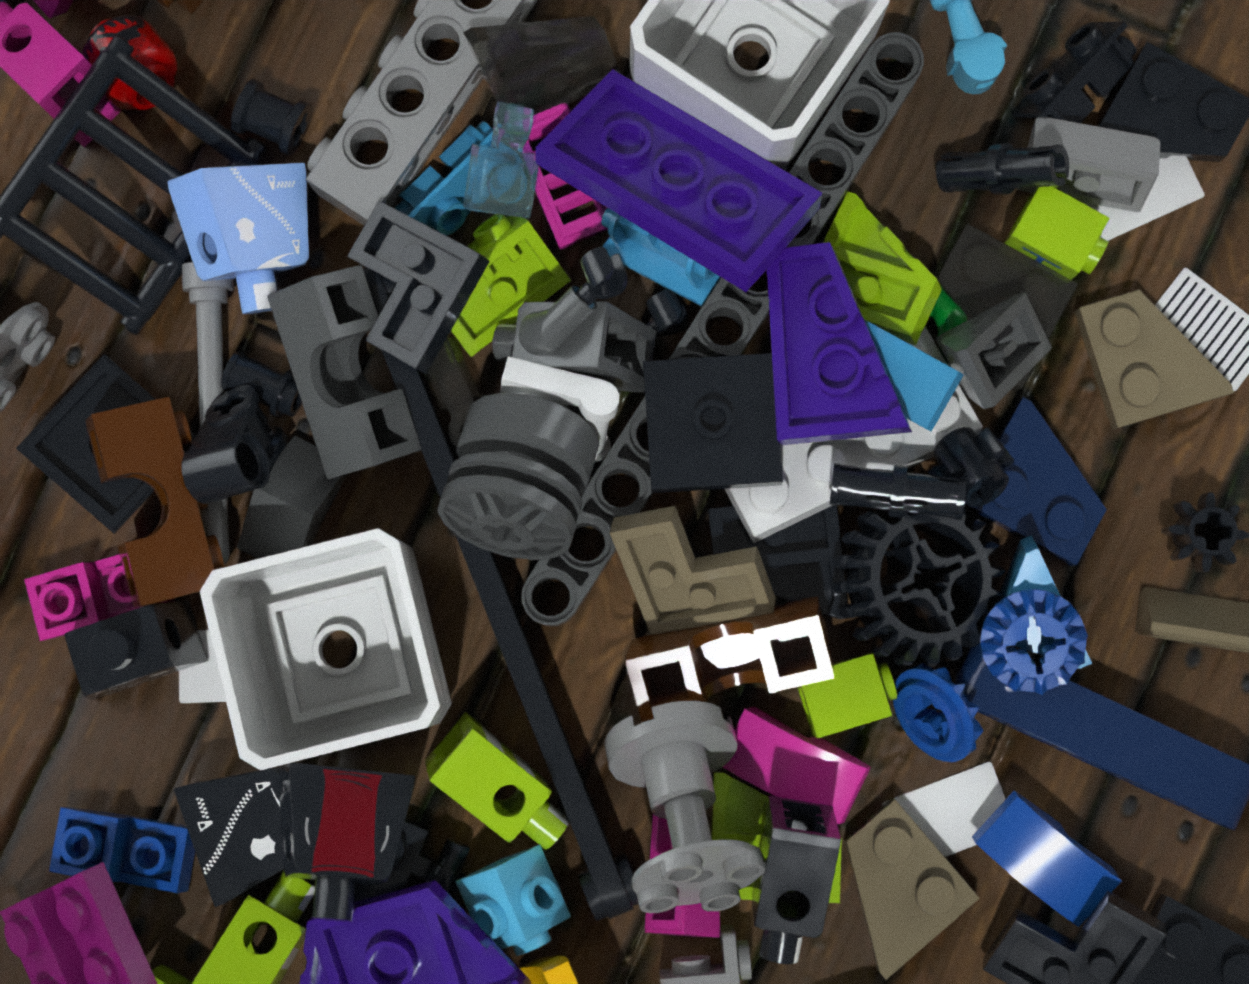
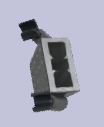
[492,247,688,393]

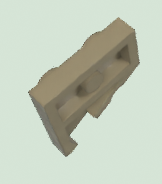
[844,798,980,980]

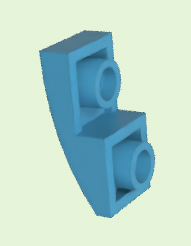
[864,319,964,432]

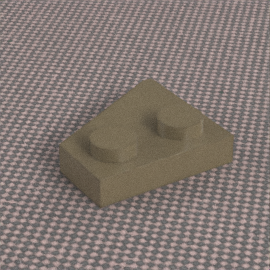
[1074,290,1234,430]

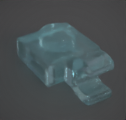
[463,101,539,218]

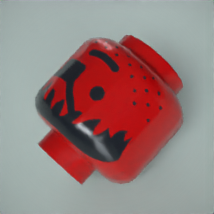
[82,15,178,110]

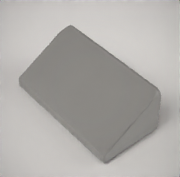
[1017,117,1160,212]

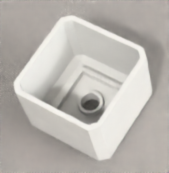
[630,0,890,171]
[200,528,452,770]

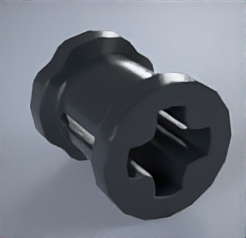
[231,79,313,156]

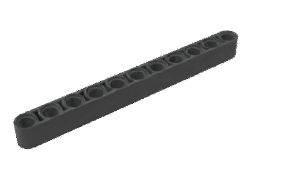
[522,32,924,626]

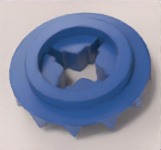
[980,589,1088,695]
[893,662,984,762]

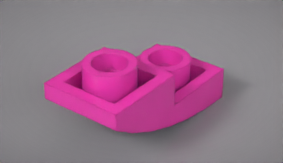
[24,554,176,641]
[722,706,871,824]

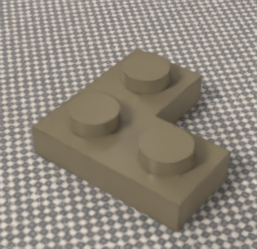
[609,506,776,635]

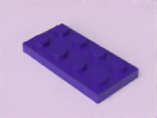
[535,69,822,292]

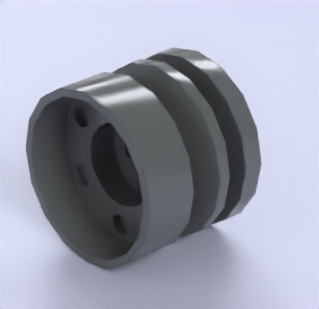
[437,392,599,560]

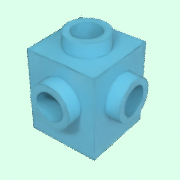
[456,845,571,956]

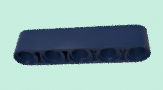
[952,643,1249,831]

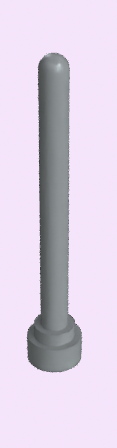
[182,262,234,565]

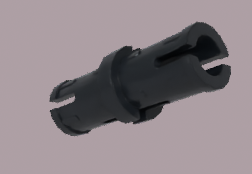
[936,143,1069,195]
[829,463,966,520]

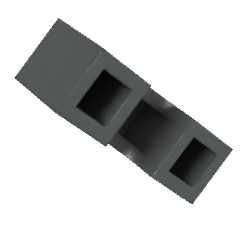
[267,265,422,480]

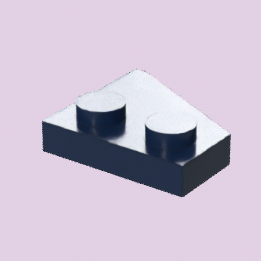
[964,397,1107,566]

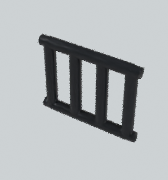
[0,35,267,335]

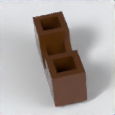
[85,397,224,608]
[625,596,834,722]

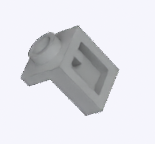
[659,925,752,984]

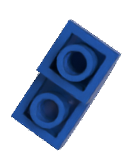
[972,790,1122,927]
[49,807,195,893]

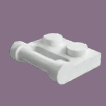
[501,356,619,470]

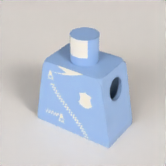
[167,163,309,314]

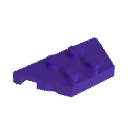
[299,880,531,984]

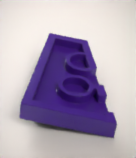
[767,242,912,445]

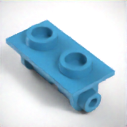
[394,121,521,236]
[602,208,721,307]

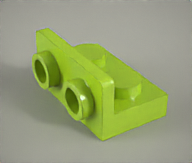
[451,211,571,357]

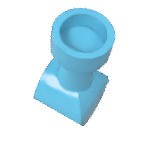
[930,0,1007,95]

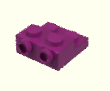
[0,862,158,984]

